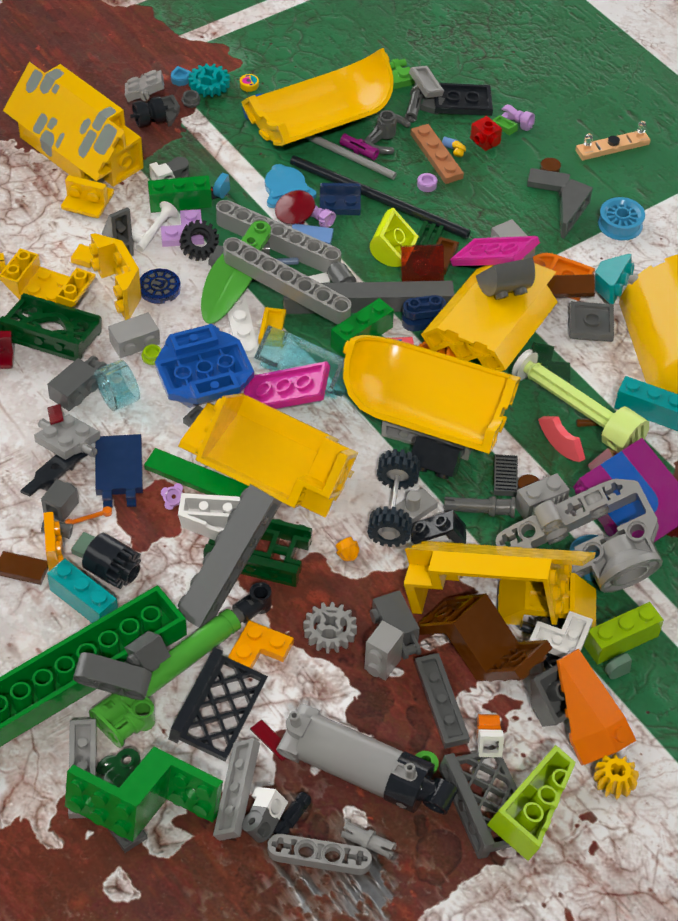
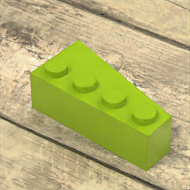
[487,745,576,861]

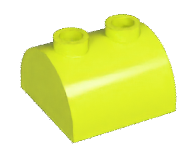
[370,207,419,267]

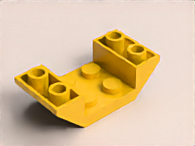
[89,233,141,320]
[0,248,96,307]
[498,573,596,629]

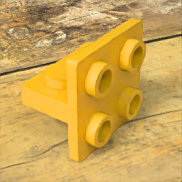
[61,175,114,218]

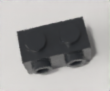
[412,435,464,479]

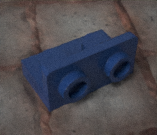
[320,183,361,215]

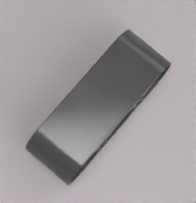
[73,652,152,700]

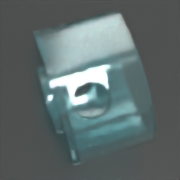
[95,359,140,411]

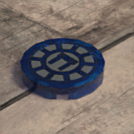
[140,268,181,304]

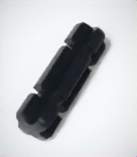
[273,791,311,835]

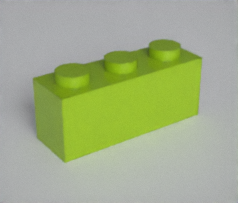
[584,602,664,665]

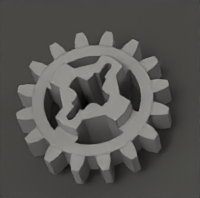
[303,602,357,653]

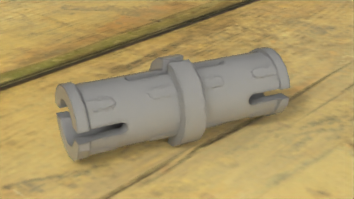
[341,821,397,859]

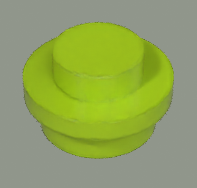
[141,344,161,365]

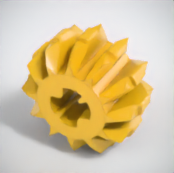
[593,753,639,800]

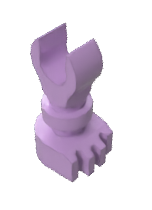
[501,104,535,131]
[310,206,336,228]

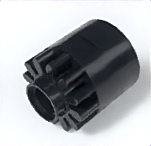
[82,533,141,589]

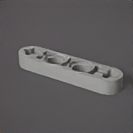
[268,834,372,875]

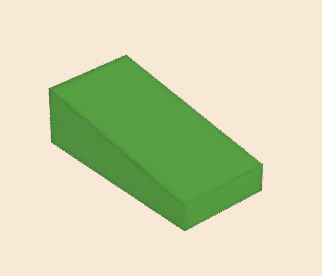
[493,115,518,136]

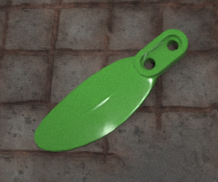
[201,221,271,324]

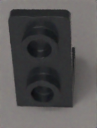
[411,510,466,544]

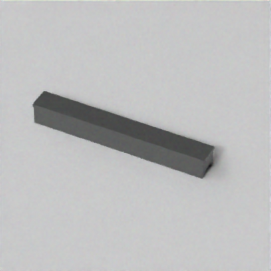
[283,281,455,314]

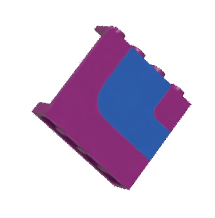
[573,438,678,543]

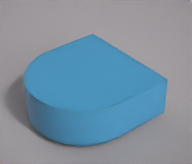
[171,66,192,86]
[213,173,230,198]

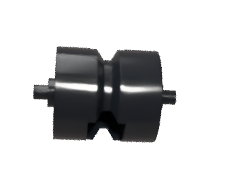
[130,96,168,128]

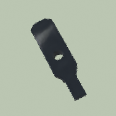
[20,452,88,497]

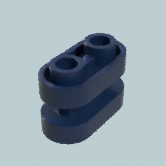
[402,295,446,332]

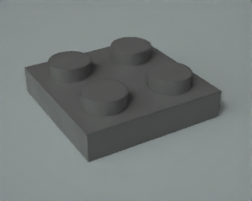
[570,301,614,342]

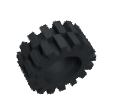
[179,220,219,261]

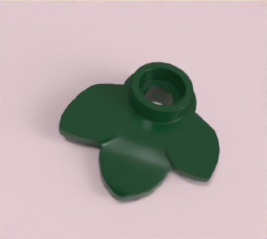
[96,748,141,788]

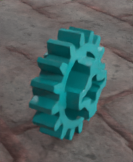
[188,63,230,97]

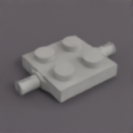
[125,70,164,102]
[34,414,100,460]

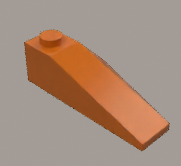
[556,649,637,765]

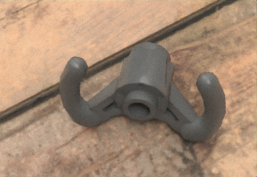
[364,110,411,154]

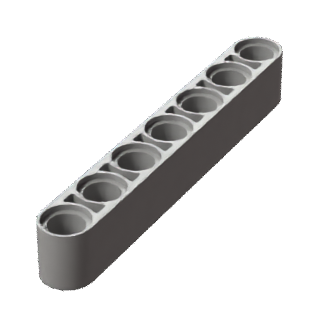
[216,200,341,274]
[223,237,351,324]

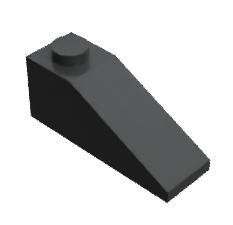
[559,179,593,239]
[102,207,134,256]

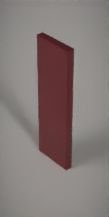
[47,404,64,425]
[250,719,286,762]

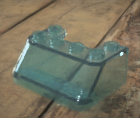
[254,325,347,399]

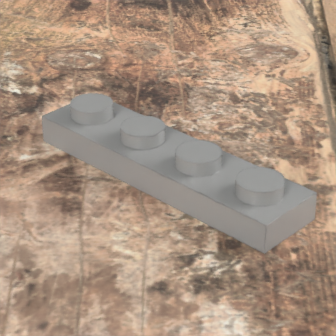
[68,719,97,819]
[213,738,260,841]

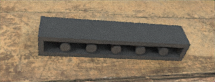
[178,484,282,628]

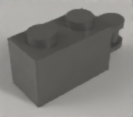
[47,356,107,411]
[370,590,421,660]

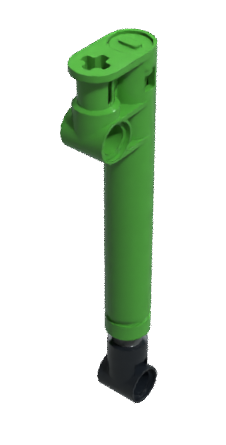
[89,582,272,748]

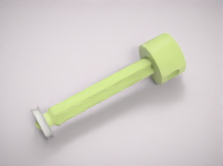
[512,349,649,453]

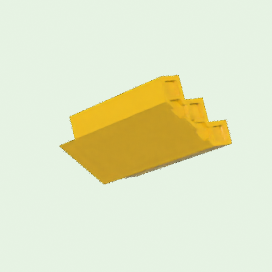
[421,259,557,371]

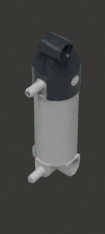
[276,704,458,815]

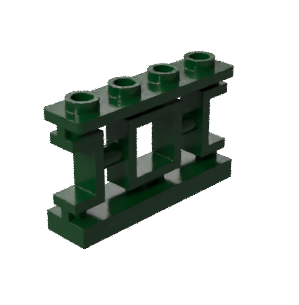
[203,519,312,587]

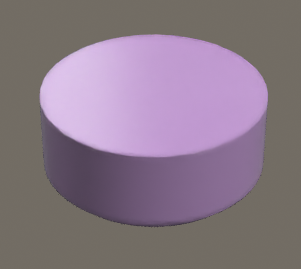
[417,173,438,192]

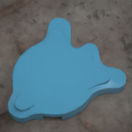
[265,164,316,208]

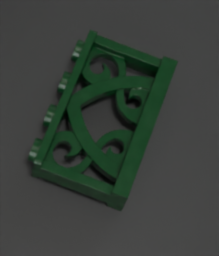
[0,293,102,361]

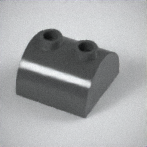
[476,257,535,300]

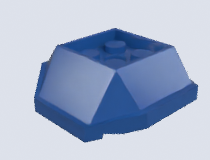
[155,324,254,408]

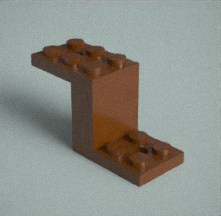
[418,593,553,682]

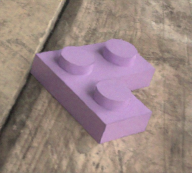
[161,209,204,247]

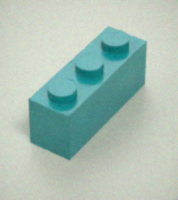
[614,376,678,431]
[47,558,118,623]

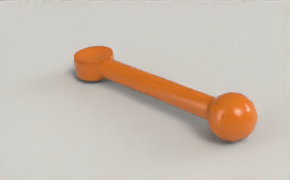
[64,506,112,524]

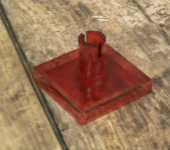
[401,244,444,282]

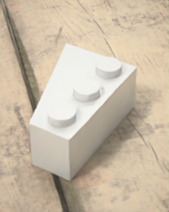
[178,493,240,540]

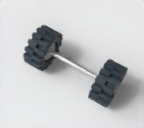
[367,449,420,547]

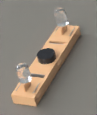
[575,121,650,161]

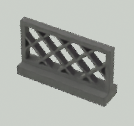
[439,748,517,859]

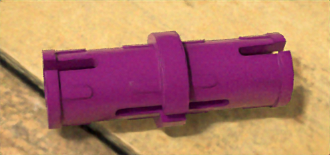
[340,133,380,161]

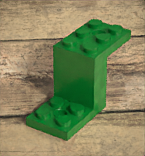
[65,747,223,842]

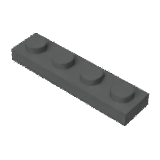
[414,653,470,749]

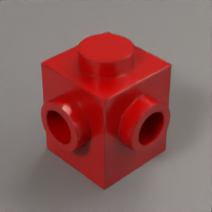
[470,116,502,151]

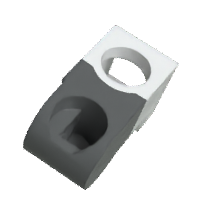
[149,157,189,180]
[242,787,288,843]

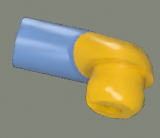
[442,136,466,158]

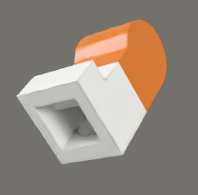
[477,714,504,757]

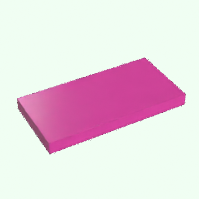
[450,236,540,266]
[243,361,330,409]

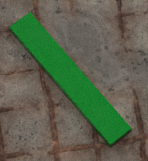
[144,448,249,497]

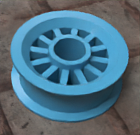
[598,197,645,241]

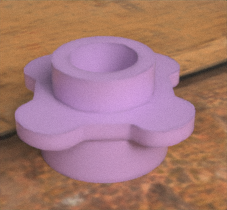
[161,483,183,510]

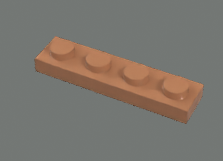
[410,124,464,184]

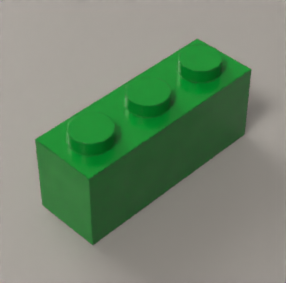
[148,175,212,213]
[330,298,394,359]

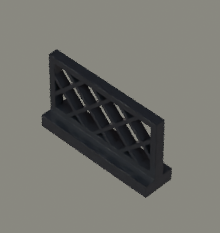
[168,647,268,762]

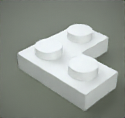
[529,611,593,658]

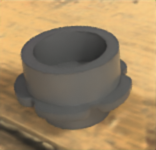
[181,90,201,108]

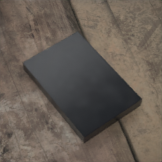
[434,83,493,116]

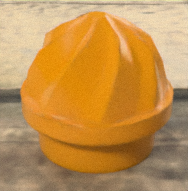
[335,537,359,561]

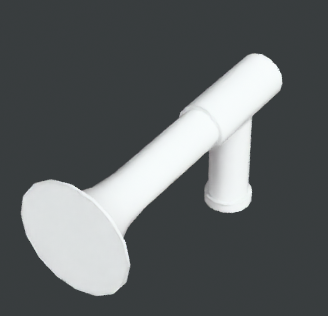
[132,201,178,252]

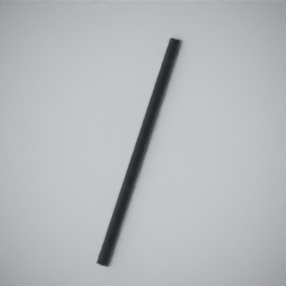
[290,155,471,239]

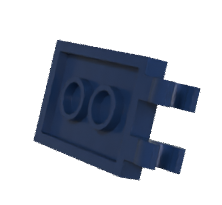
[95,434,143,508]

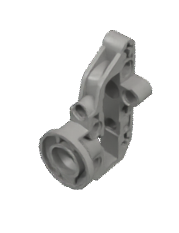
[496,479,663,593]

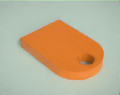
[533,253,595,301]

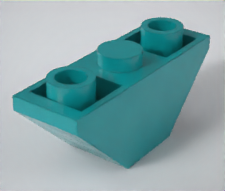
[595,254,635,304]

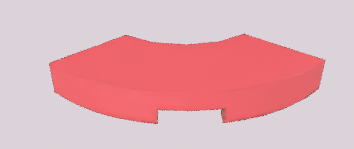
[538,416,585,462]

